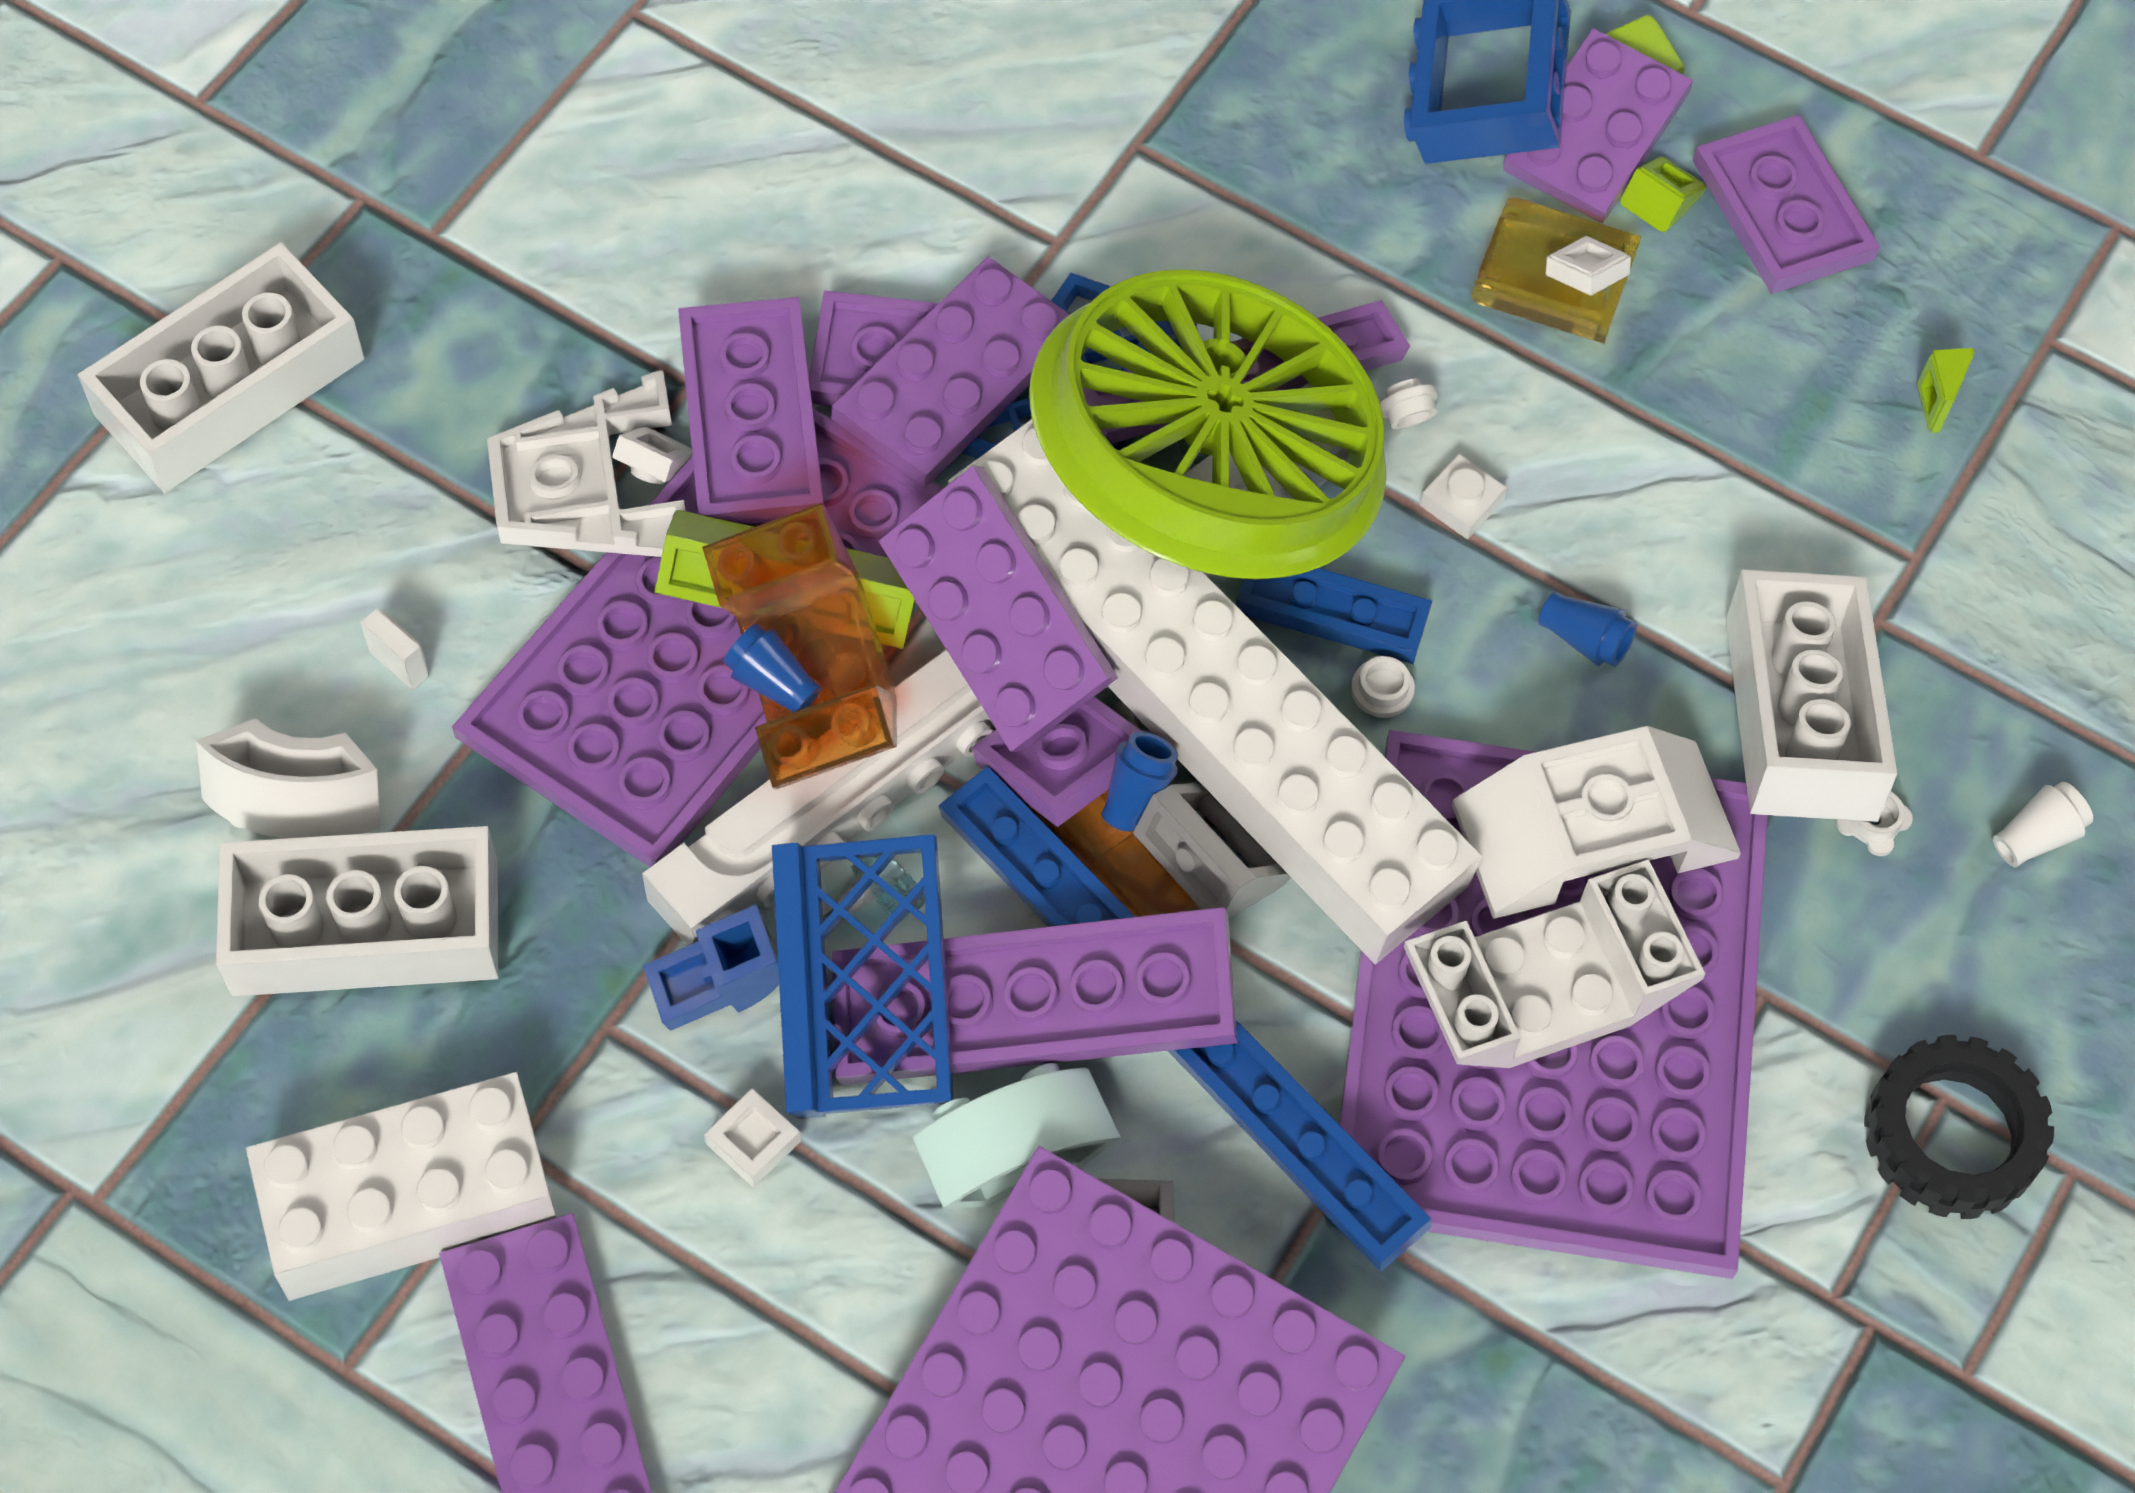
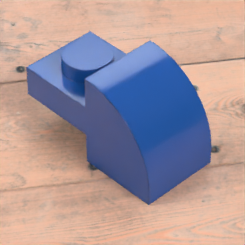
[643,904,779,1031]

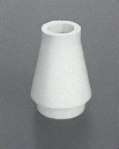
[1993,781,2093,868]

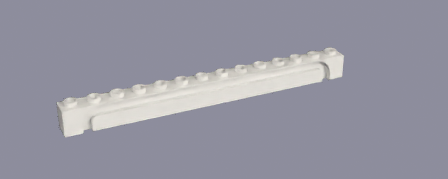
[642,383,1349,946]

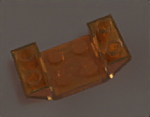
[702,503,897,790]

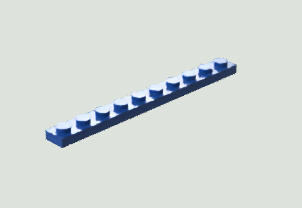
[938,766,1432,1272]

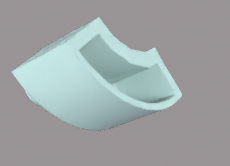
[912,1063,1121,1209]

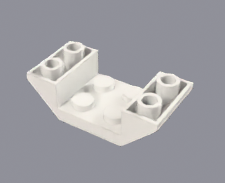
[1452,726,1741,919]
[1404,859,1705,1068]

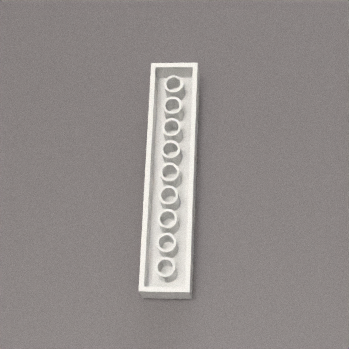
[948,419,1482,965]

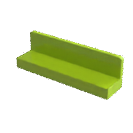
[654,510,915,649]

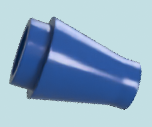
[1538,592,1637,667]
[723,624,822,717]
[1101,732,1177,831]

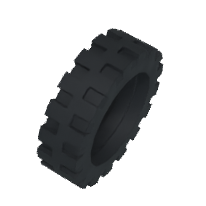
[1864,1035,2054,1219]

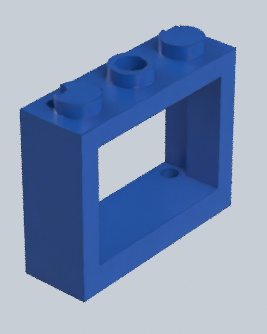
[1404,0,1571,164]

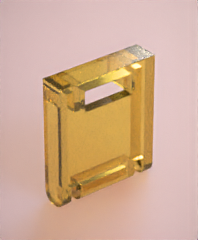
[1471,197,1641,344]

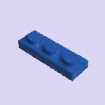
[1235,568,1432,664]

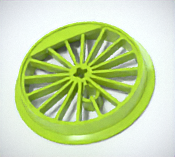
[1029,269,1386,579]

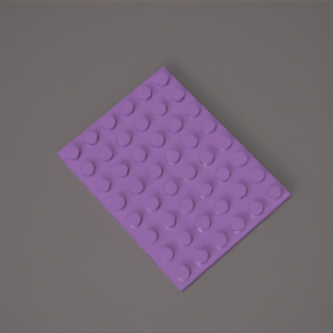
[1339,730,1768,1279]

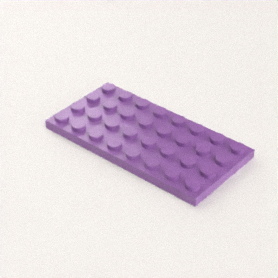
[452,408,943,867]

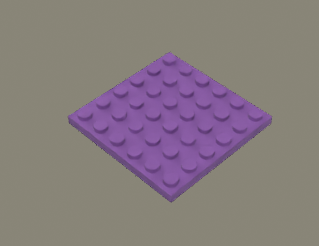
[835,1146,1405,1493]

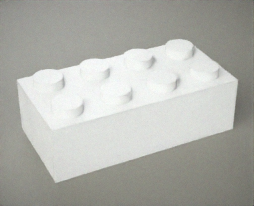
[77,242,364,494]
[1726,569,1897,822]
[216,826,498,997]
[246,1072,556,1301]

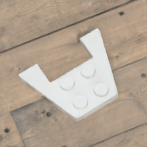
[487,370,686,557]

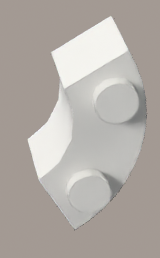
[196,718,380,839]

